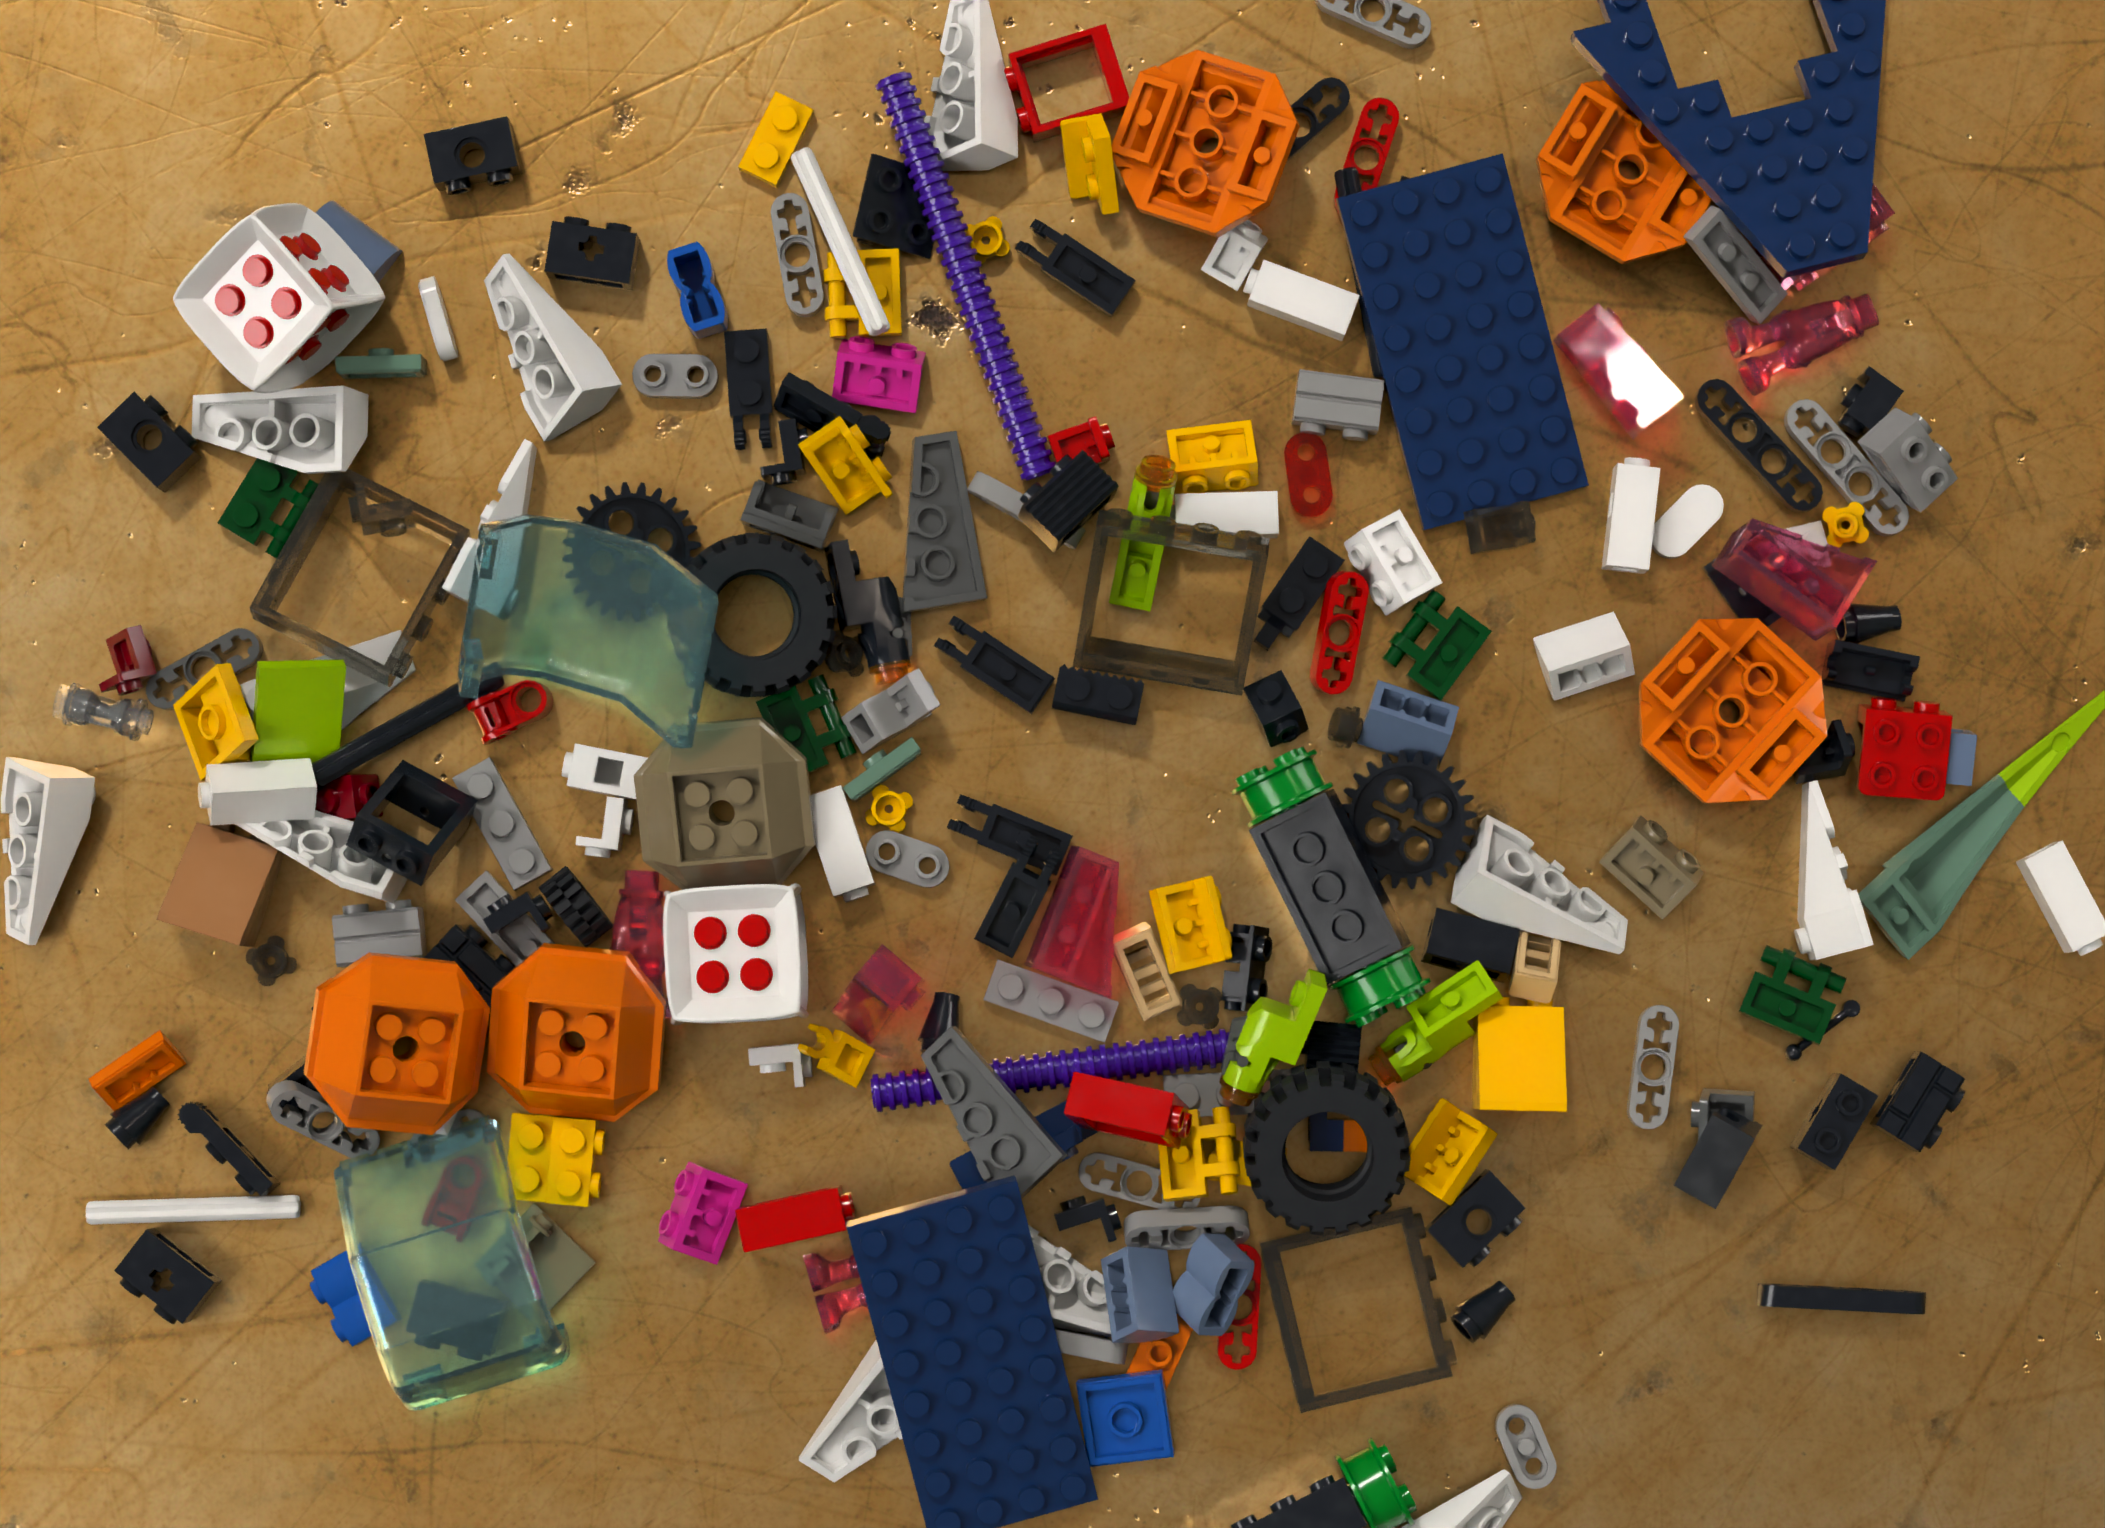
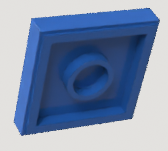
[1076,1369,1175,1467]

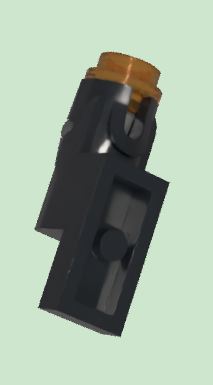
[824,539,912,685]

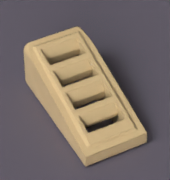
[1108,922,1183,1021]
[1509,930,1562,1003]

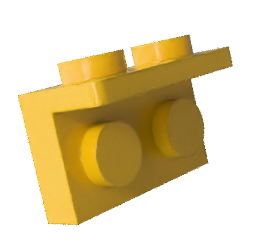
[1060,113,1119,215]
[1166,420,1258,495]

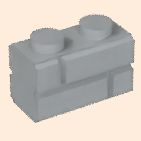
[1291,369,1384,441]
[332,899,428,968]

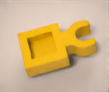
[797,1023,875,1088]

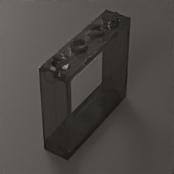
[249,469,471,687]
[1073,508,1270,696]
[1258,1205,1457,1413]

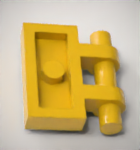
[823,248,902,338]
[1158,1106,1240,1202]

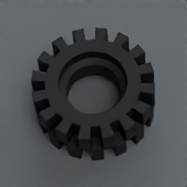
[538,866,614,947]

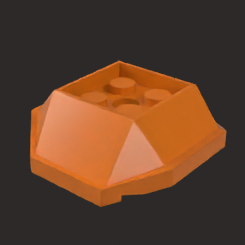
[1111,49,1300,238]
[1536,80,1712,264]
[1639,618,1828,804]
[487,943,667,1122]
[304,952,490,1135]

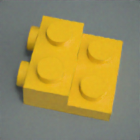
[173,663,259,781]
[504,1113,606,1207]

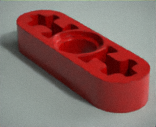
[1333,98,1399,213]
[1310,571,1369,694]
[1217,1243,1262,1370]

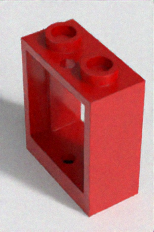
[1004,24,1130,143]
[1064,1072,1192,1149]
[735,1185,856,1253]

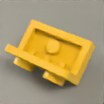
[798,416,893,515]
[1149,875,1232,974]
[1404,1098,1498,1206]

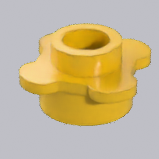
[965,216,1010,264]
[1822,502,1869,548]
[865,785,913,833]

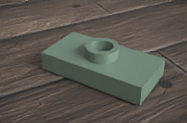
[335,348,427,379]
[842,737,922,802]

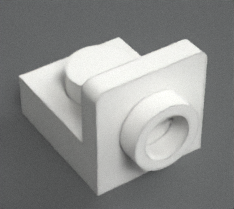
[1201,220,1268,291]
[748,1043,813,1088]

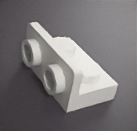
[1344,509,1443,616]

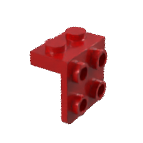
[1857,697,1953,801]

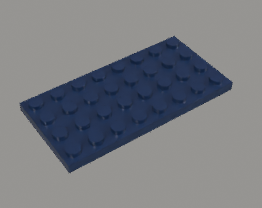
[1336,153,1589,530]
[845,1175,1098,1528]

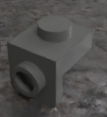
[1691,1088,1755,1140]

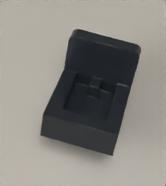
[760,418,808,486]
[1243,670,1309,747]
[1793,719,1855,784]
[483,891,554,934]
[1054,1195,1122,1242]

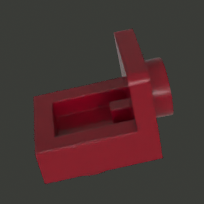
[99,625,157,696]
[315,774,383,820]

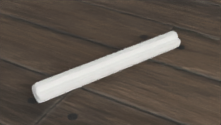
[791,147,890,336]
[85,1195,301,1225]

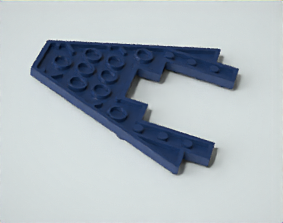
[1570,0,1886,278]

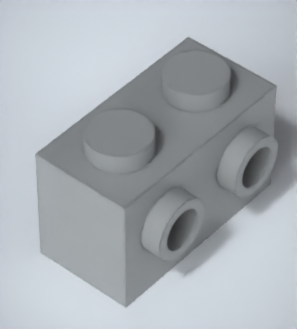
[1858,407,1958,513]

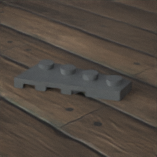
[901,431,987,614]
[921,1026,1068,1199]

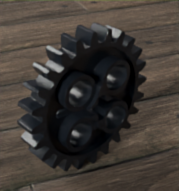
[562,482,701,621]
[1342,750,1478,889]

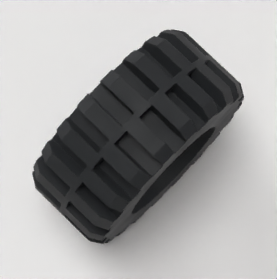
[670,533,837,697]
[1243,1061,1411,1236]

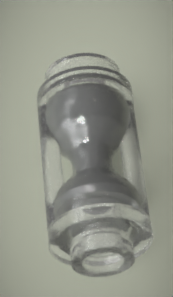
[53,683,154,741]

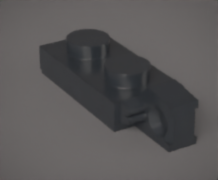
[1254,536,1345,651]

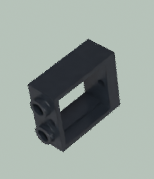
[346,760,478,886]

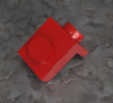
[1047,416,1115,465]

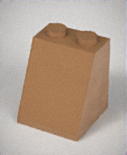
[156,822,284,947]

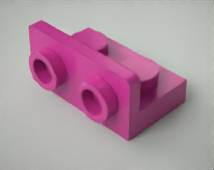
[832,336,926,413]
[658,1161,748,1265]

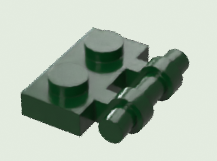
[217,458,324,560]
[1382,589,1492,701]
[756,674,857,774]
[1739,945,1847,1045]

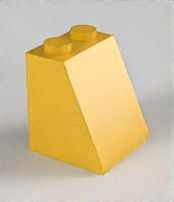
[1472,997,1567,1112]

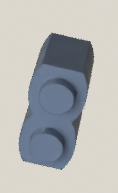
[1173,1233,1254,1336]

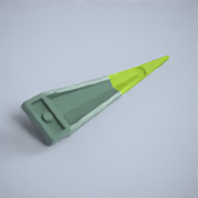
[1858,690,2105,960]

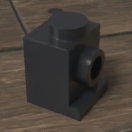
[1837,366,1904,437]

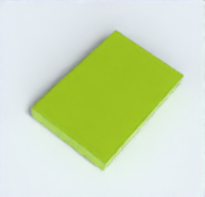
[250,659,346,763]

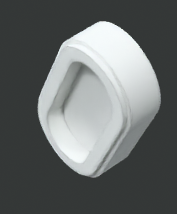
[418,276,459,361]
[1652,484,1724,559]

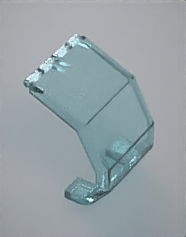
[458,514,719,748]
[334,1115,570,1411]

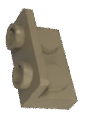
[1599,816,1704,920]

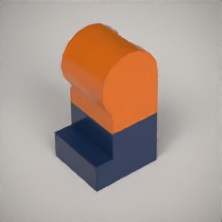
[1308,1112,1367,1152]

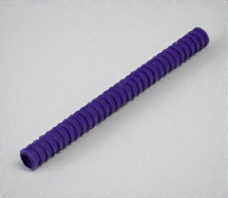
[875,71,1056,481]
[870,1029,1229,1112]

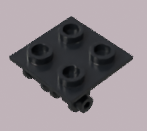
[853,153,948,259]

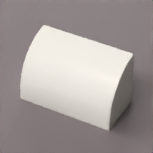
[1533,611,1635,701]

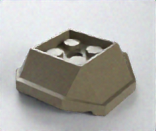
[634,717,816,890]

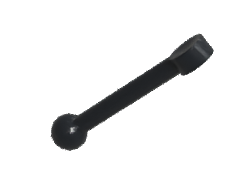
[1785,1000,1860,1061]

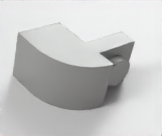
[841,668,940,754]

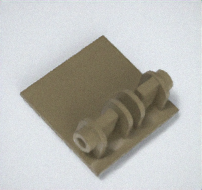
[474,1203,596,1325]

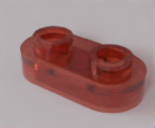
[1283,433,1333,519]

